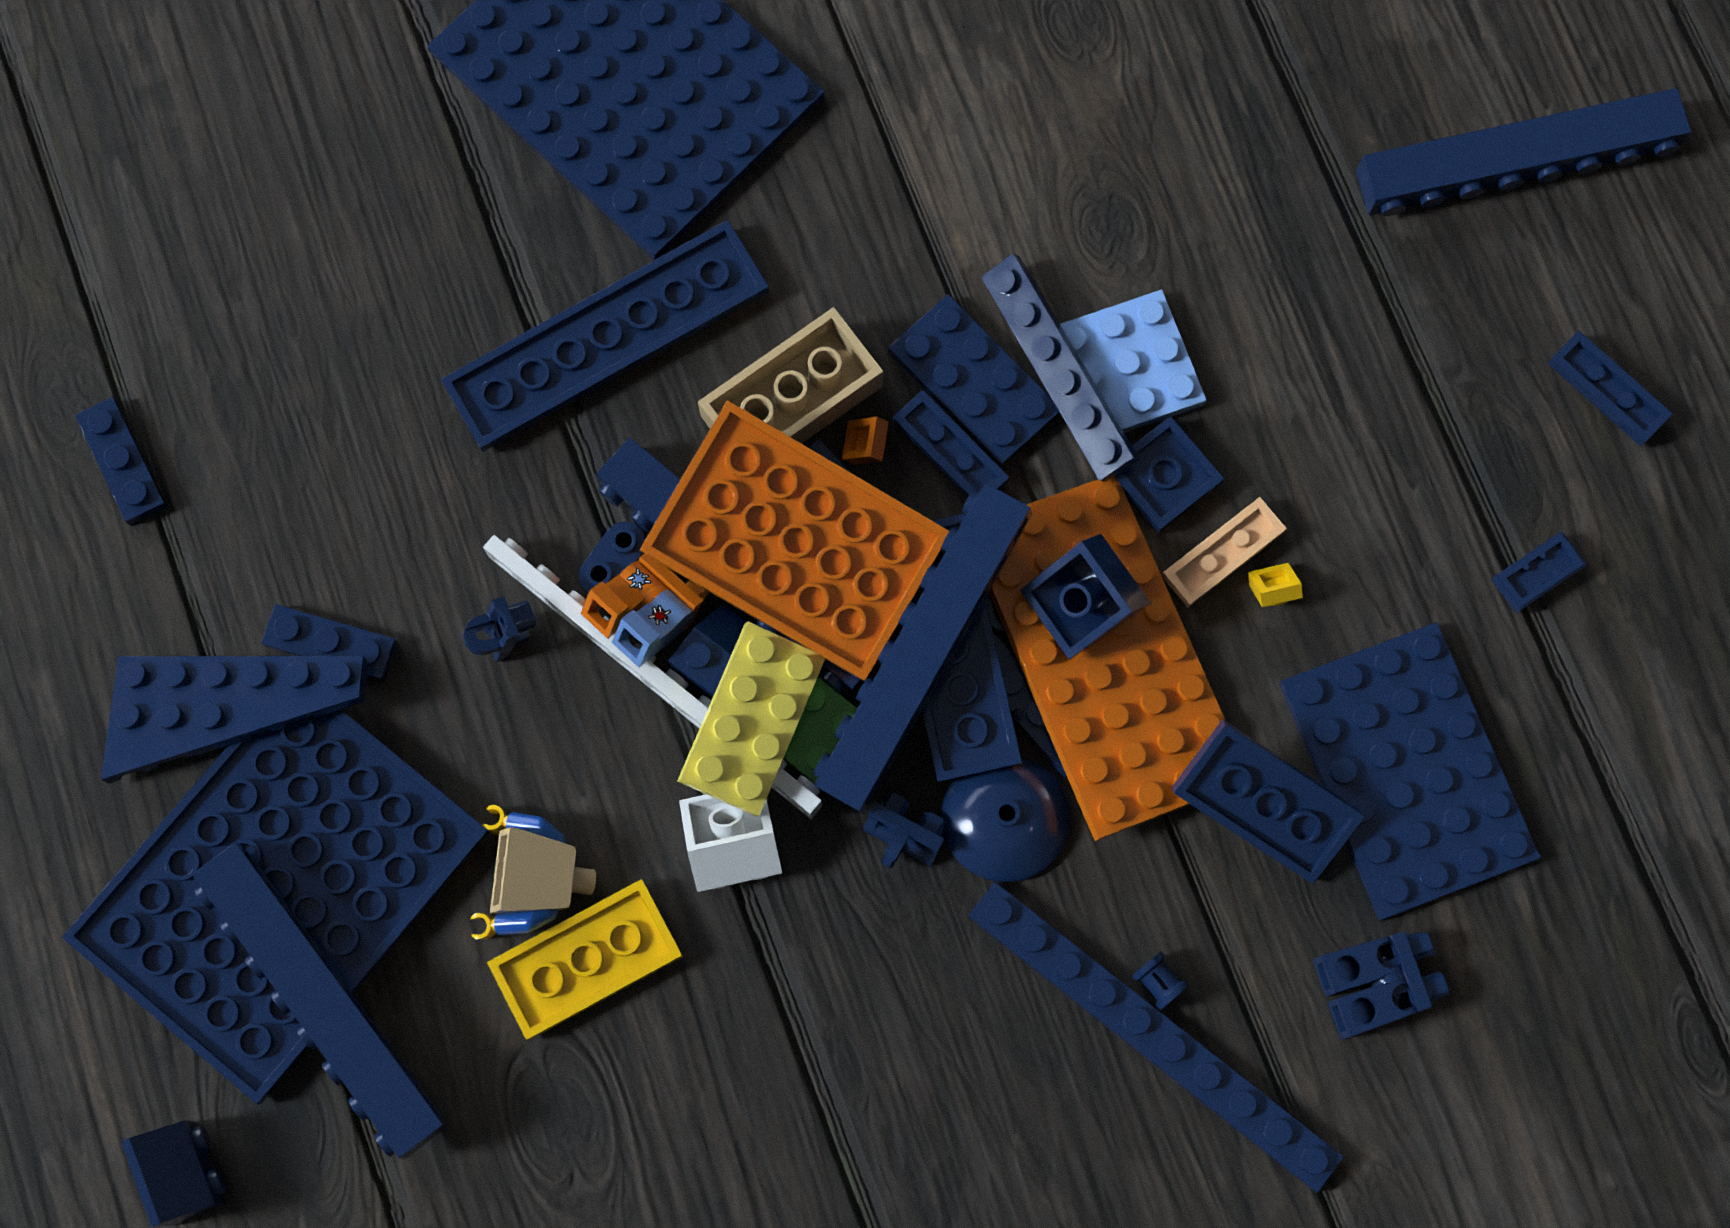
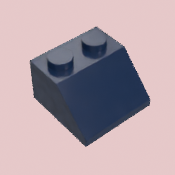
[1020,534,1151,660]
[668,603,748,701]
[121,1120,227,1227]

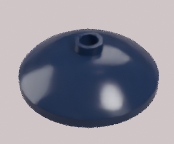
[941,756,1070,883]

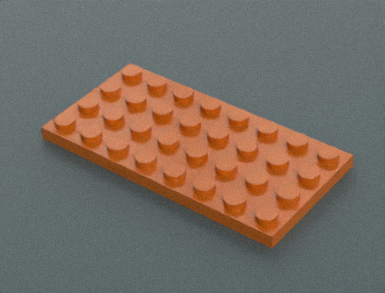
[989,477,1226,842]

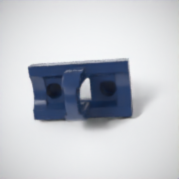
[463,596,537,663]
[863,792,945,869]

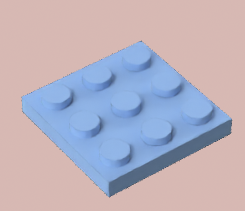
[1060,289,1206,433]

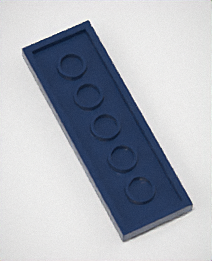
[911,513,1023,783]

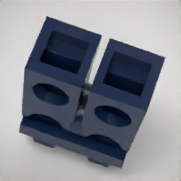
[1312,931,1449,1040]

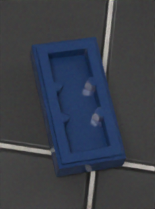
[1491,531,1587,613]

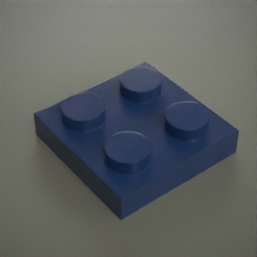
[1114,416,1224,533]

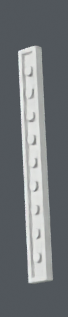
[483,535,822,819]

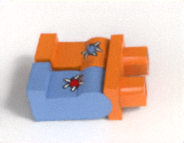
[580,554,710,668]

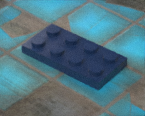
[888,294,1060,468]
[1171,719,1365,884]

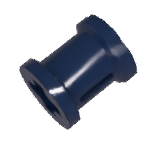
[1131,951,1190,1010]

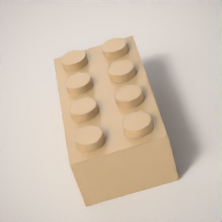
[698,307,883,444]

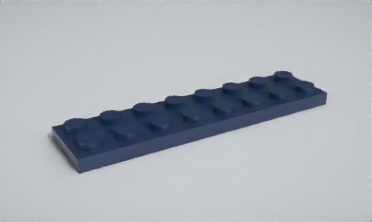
[440,220,769,453]

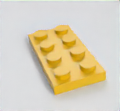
[487,879,683,1041]

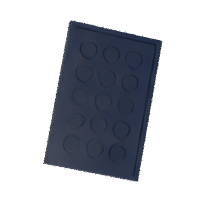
[1279,622,1541,921]

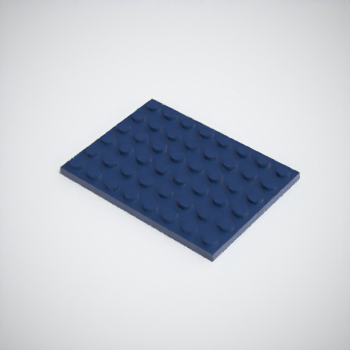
[427,0,825,260]
[61,710,490,1105]

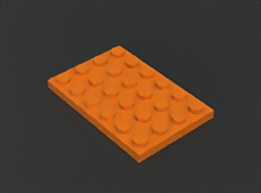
[639,400,949,681]

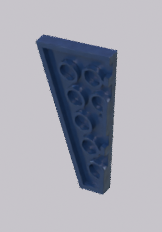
[101,656,369,784]

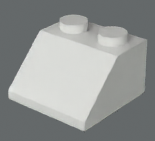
[679,795,782,892]

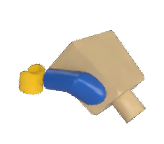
[471,805,596,939]

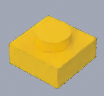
[1248,563,1303,607]

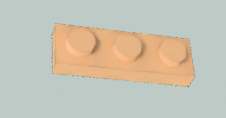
[1161,497,1287,608]

